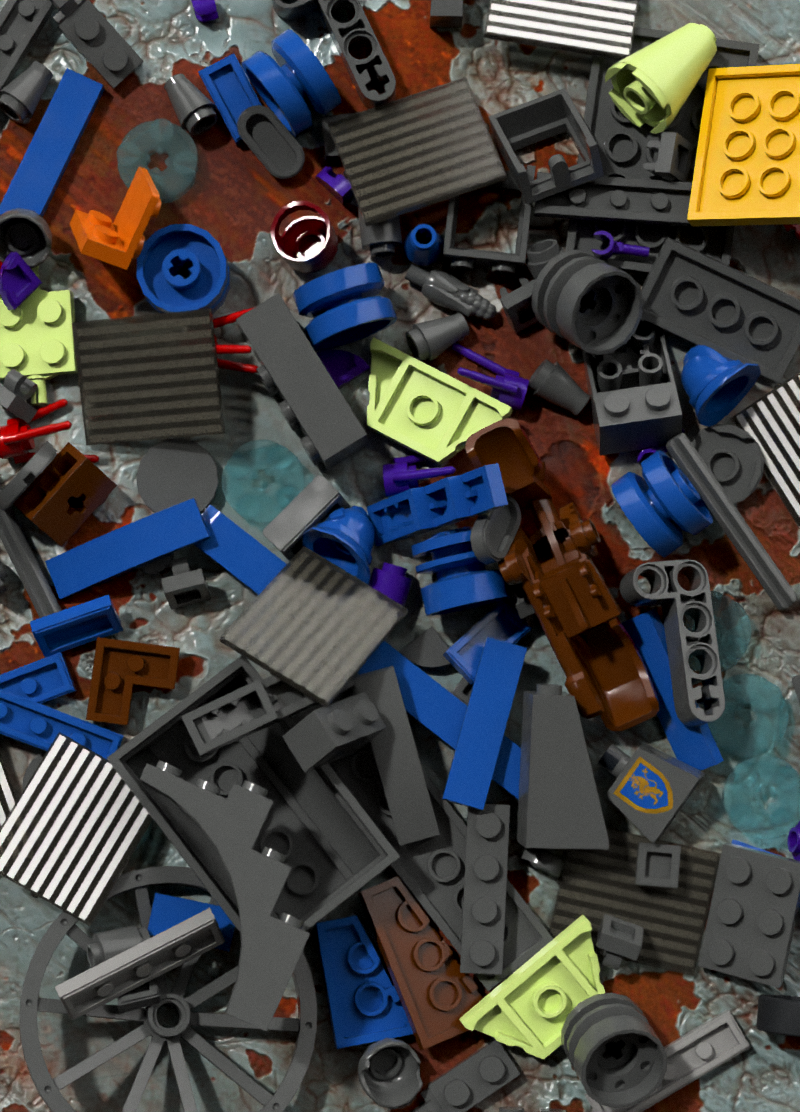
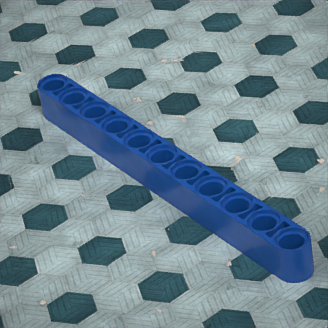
[193,504,521,800]

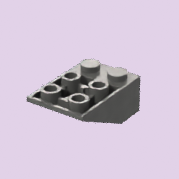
[582,319,683,455]

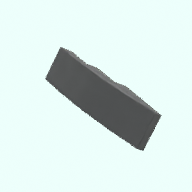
[181,647,355,756]
[353,666,440,846]

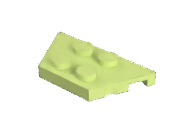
[367,337,513,465]
[459,914,605,1060]

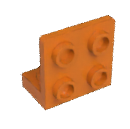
[69,166,161,270]

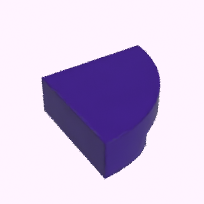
[315,166,353,206]
[0,251,42,311]
[317,349,370,389]

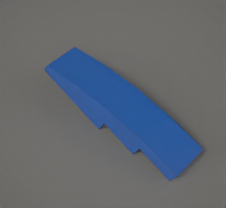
[367,463,508,546]
[45,498,210,600]

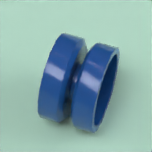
[242,29,342,137]
[136,224,230,320]
[293,263,397,351]
[611,450,714,558]

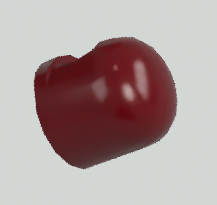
[270,201,338,273]

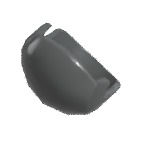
[0,208,52,269]
[358,1038,423,1109]

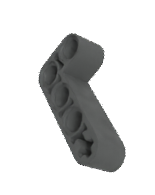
[272,0,396,110]
[620,559,725,727]

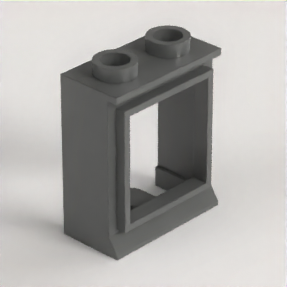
[489,88,604,205]
[442,157,536,275]

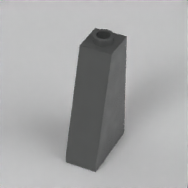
[517,684,609,849]

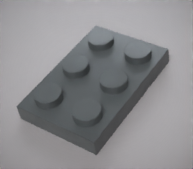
[698,842,800,988]

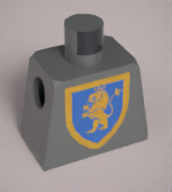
[598,744,706,843]

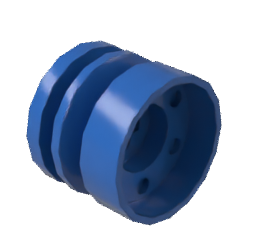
[411,527,511,616]

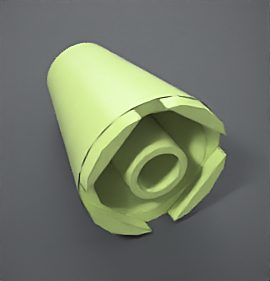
[605,23,717,134]

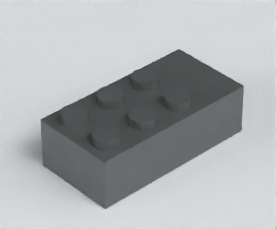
[236,293,368,471]

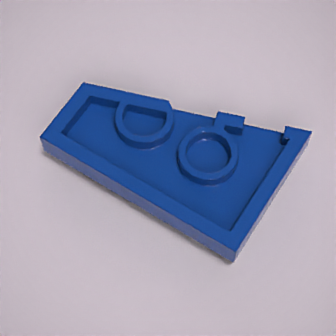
[314,915,413,1049]

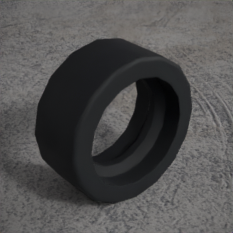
[756,995,800,1037]

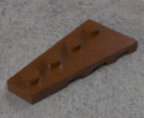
[358,876,483,1050]

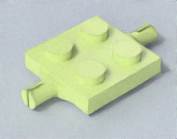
[0,266,79,406]

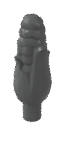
[405,264,497,320]

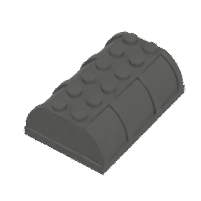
[107,654,400,932]

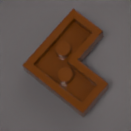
[86,637,180,725]

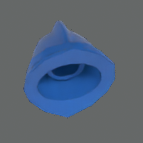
[681,345,761,427]
[302,506,375,594]

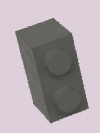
[282,692,387,773]

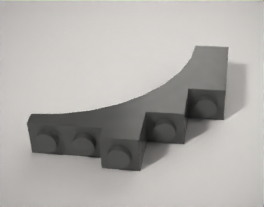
[140,760,310,1032]

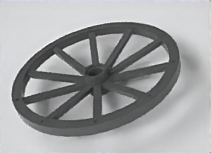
[19,866,317,1112]

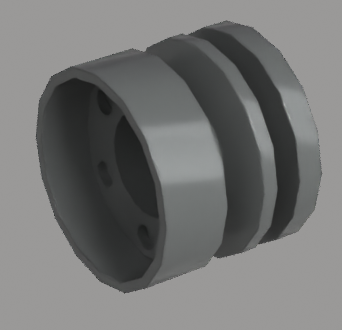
[532,250,643,355]
[561,993,667,1108]

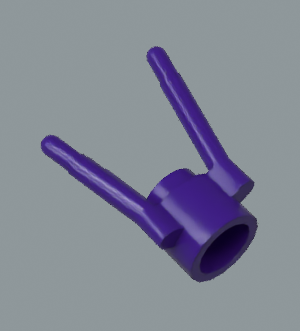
[452,343,529,411]
[383,454,456,497]

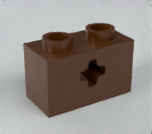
[14,442,117,547]

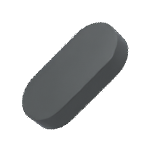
[237,105,305,179]
[470,492,521,564]

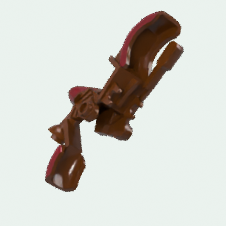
[465,418,659,731]

